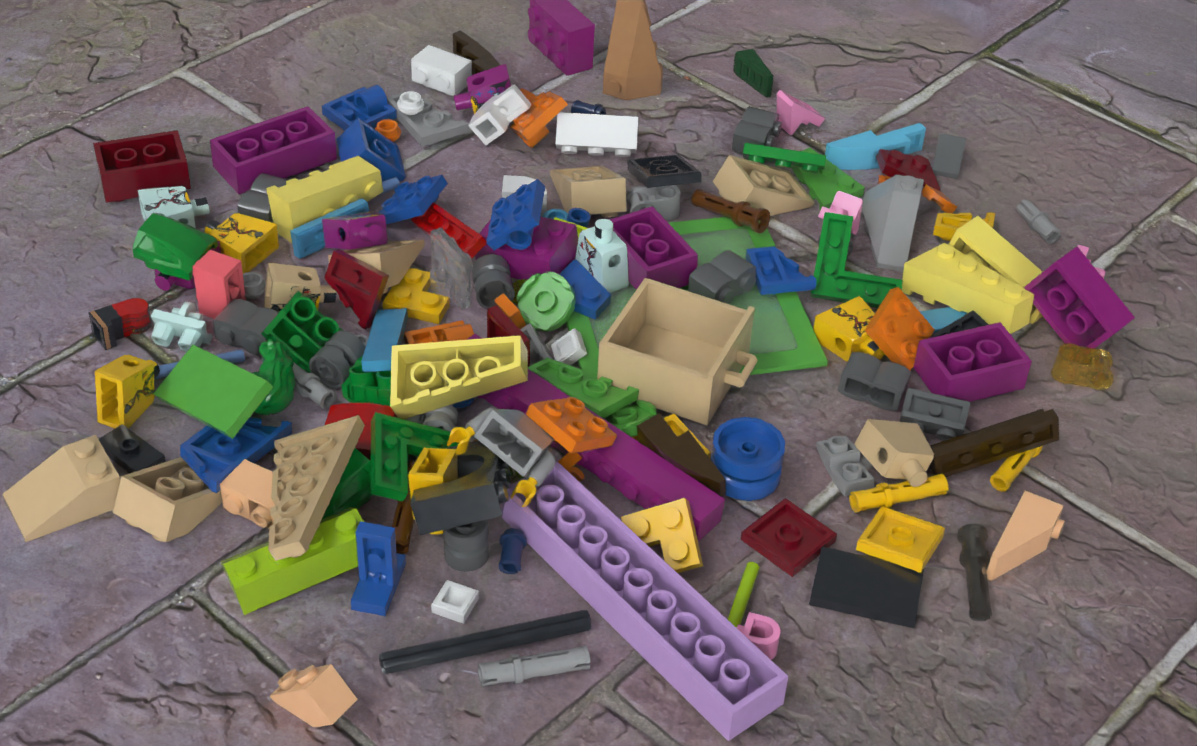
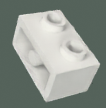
[411,45,472,96]

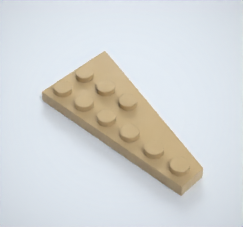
[268,415,365,561]

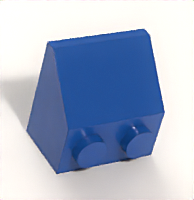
[336,118,406,182]

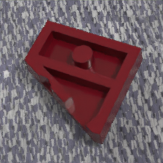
[324,250,389,329]

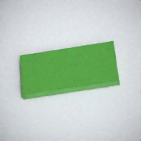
[153,345,273,439]

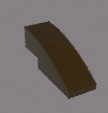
[637,413,726,497]

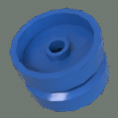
[711,417,785,501]

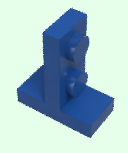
[351,521,406,617]

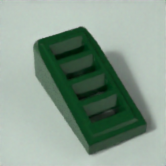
[733,49,774,98]

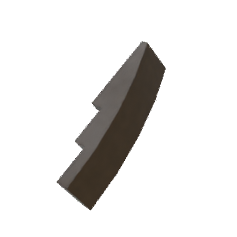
[453,30,511,85]

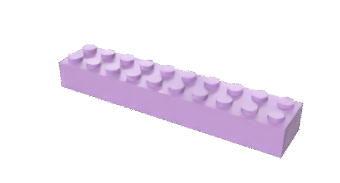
[502,461,789,741]

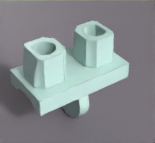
[151,302,213,352]

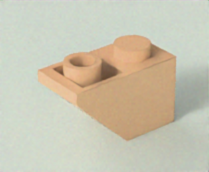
[220,459,275,529]
[270,664,358,727]

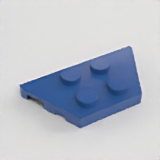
[180,418,292,493]

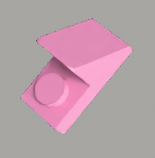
[777,90,825,135]
[818,191,863,235]

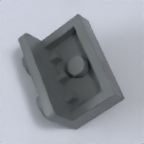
[900,388,971,441]

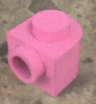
[737,612,781,660]

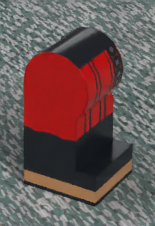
[88,298,151,350]

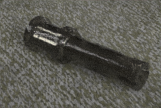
[957,523,992,622]

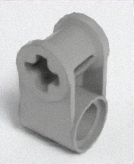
[626,185,680,221]

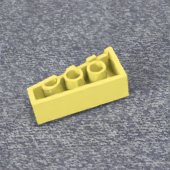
[266,156,383,243]
[948,216,1043,324]
[390,336,528,419]

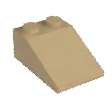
[713,155,815,216]
[550,166,626,217]
[328,240,425,293]
[3,435,120,542]
[113,457,222,542]

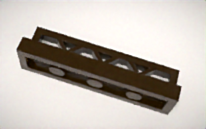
[929,409,1059,477]

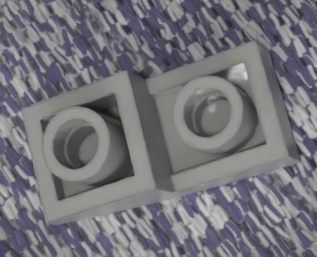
[816,435,874,496]

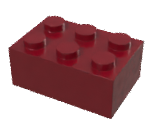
[93,130,191,203]

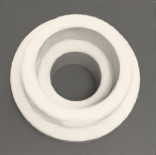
[397,91,424,115]

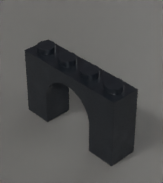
[410,440,513,535]

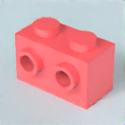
[193,250,246,319]

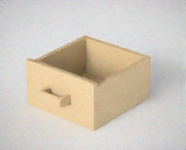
[597,278,758,426]

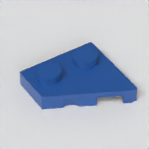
[746,246,817,295]
[559,259,611,320]

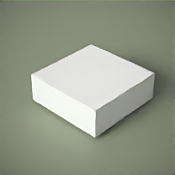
[551,328,587,365]
[431,580,479,624]

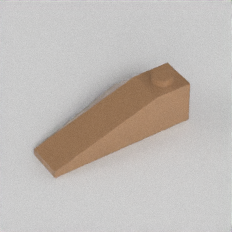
[603,0,663,100]

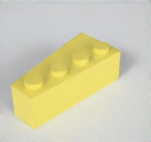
[902,243,1034,334]

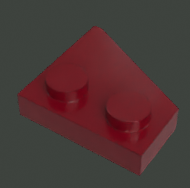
[876,149,941,191]

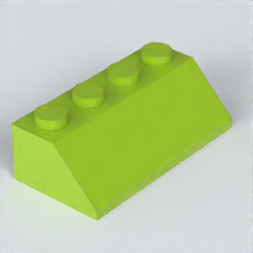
[220,507,364,615]

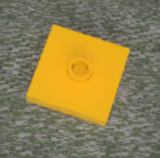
[856,506,945,573]

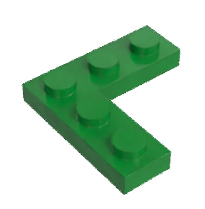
[810,212,903,308]
[371,412,459,502]

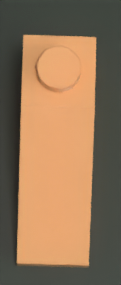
[985,491,1065,581]

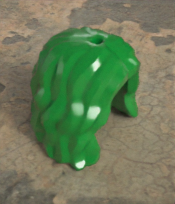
[252,339,295,416]

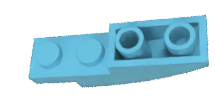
[825,123,926,170]

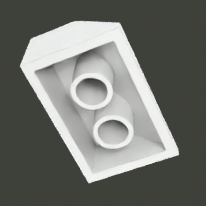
[556,112,638,157]

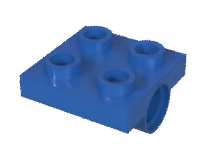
[322,85,397,130]
[378,175,448,225]
[486,179,545,250]

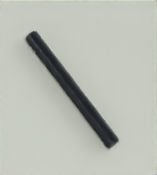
[379,610,592,674]

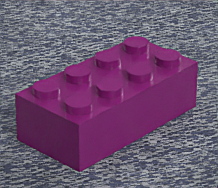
[210,106,337,195]

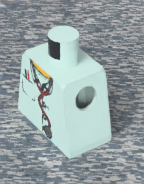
[138,186,209,228]
[575,219,629,293]

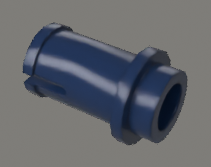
[571,100,606,115]
[499,528,527,574]

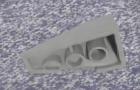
[861,175,924,272]

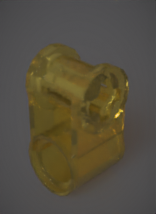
[1051,343,1114,390]

